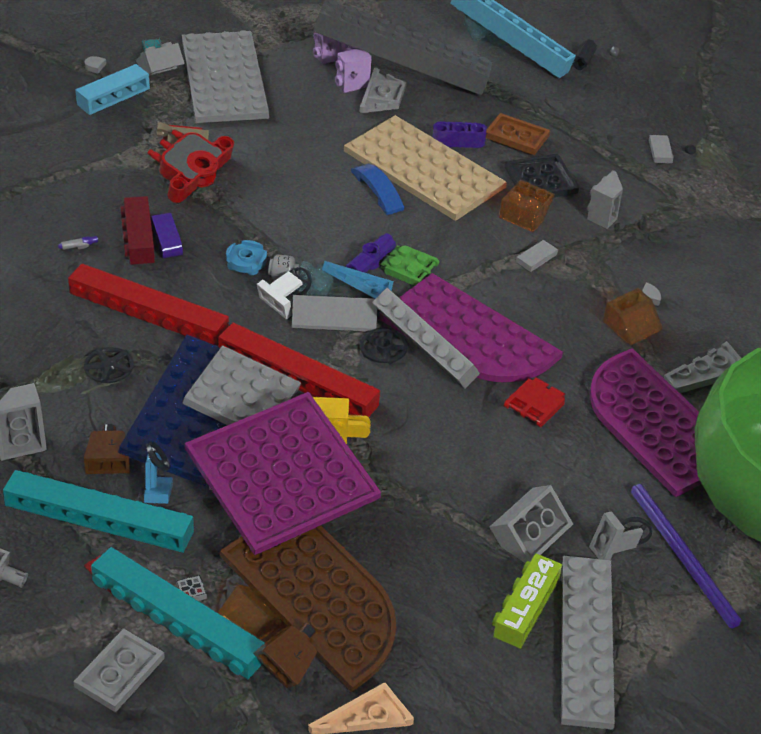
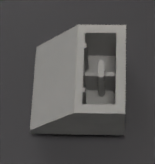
[136,42,185,76]
[587,171,623,229]

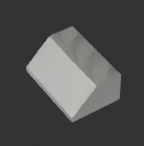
[0,383,47,461]
[489,485,573,563]

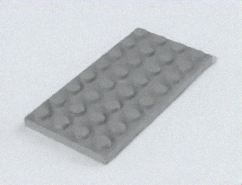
[182,30,269,123]

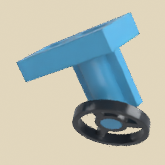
[144,441,173,503]

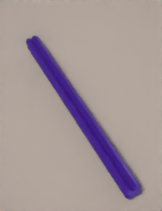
[631,484,741,629]

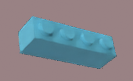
[75,64,150,115]

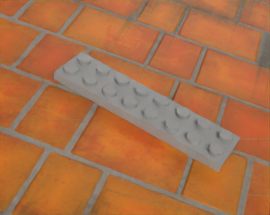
[561,556,615,730]

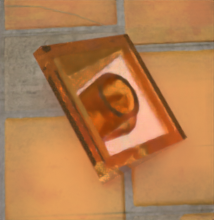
[218,585,285,640]

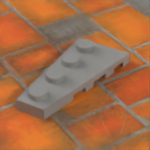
[664,342,741,393]

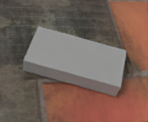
[649,135,673,163]
[516,240,558,272]

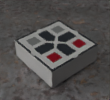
[176,575,207,601]

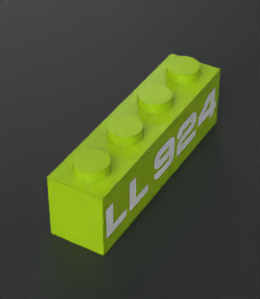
[492,553,562,649]

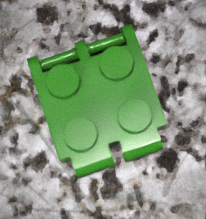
[380,245,440,286]

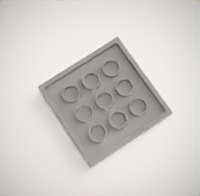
[183,345,301,425]

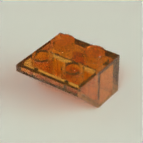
[499,180,555,232]
[603,288,662,345]

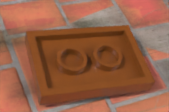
[486,113,550,155]

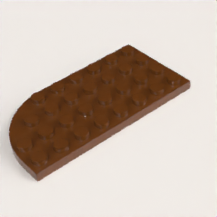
[220,525,396,692]

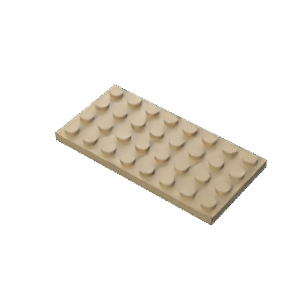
[344,115,507,221]

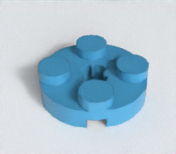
[226,240,267,275]

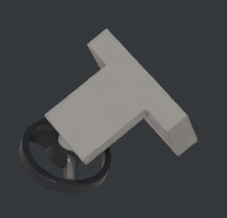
[589,511,652,560]

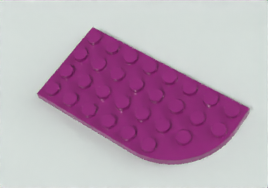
[378,273,563,382]
[590,348,702,497]

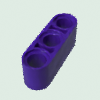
[432,122,487,148]
[150,213,183,259]

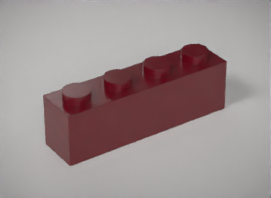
[120,196,155,265]

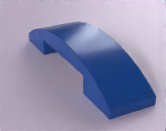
[351,164,404,215]

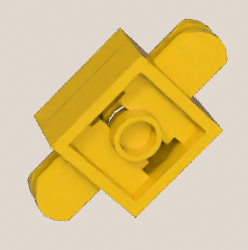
[313,397,371,444]

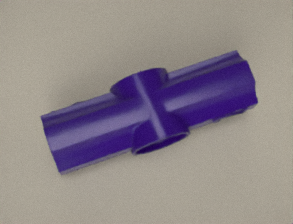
[346,233,396,273]

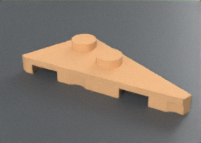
[308,682,414,734]

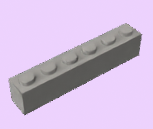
[372,288,480,389]

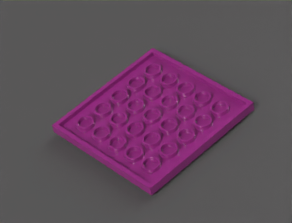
[185,392,381,555]

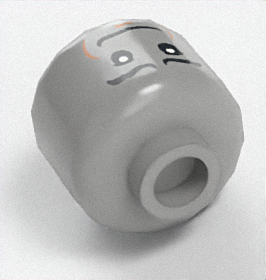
[268,254,299,281]

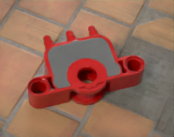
[148,129,234,203]

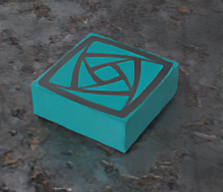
[142,38,162,52]

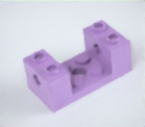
[313,33,371,93]

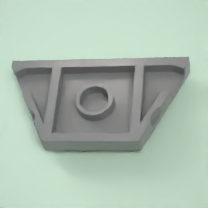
[360,68,406,113]

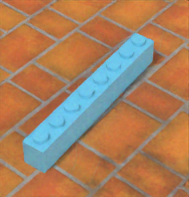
[450,0,576,78]

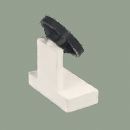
[257,267,312,319]

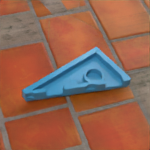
[322,261,394,299]

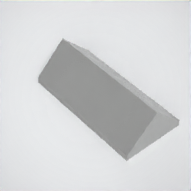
[292,295,377,331]

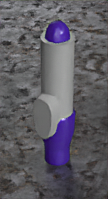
[58,236,98,250]

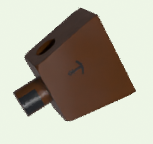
[84,424,130,474]
[253,623,317,688]

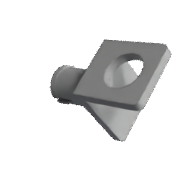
[0,548,28,588]

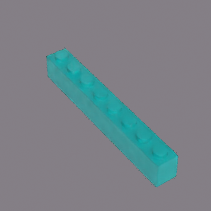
[3,470,194,553]
[91,547,265,679]

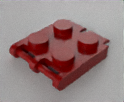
[504,377,565,427]

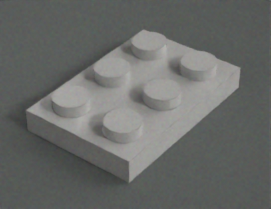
[74,628,165,712]

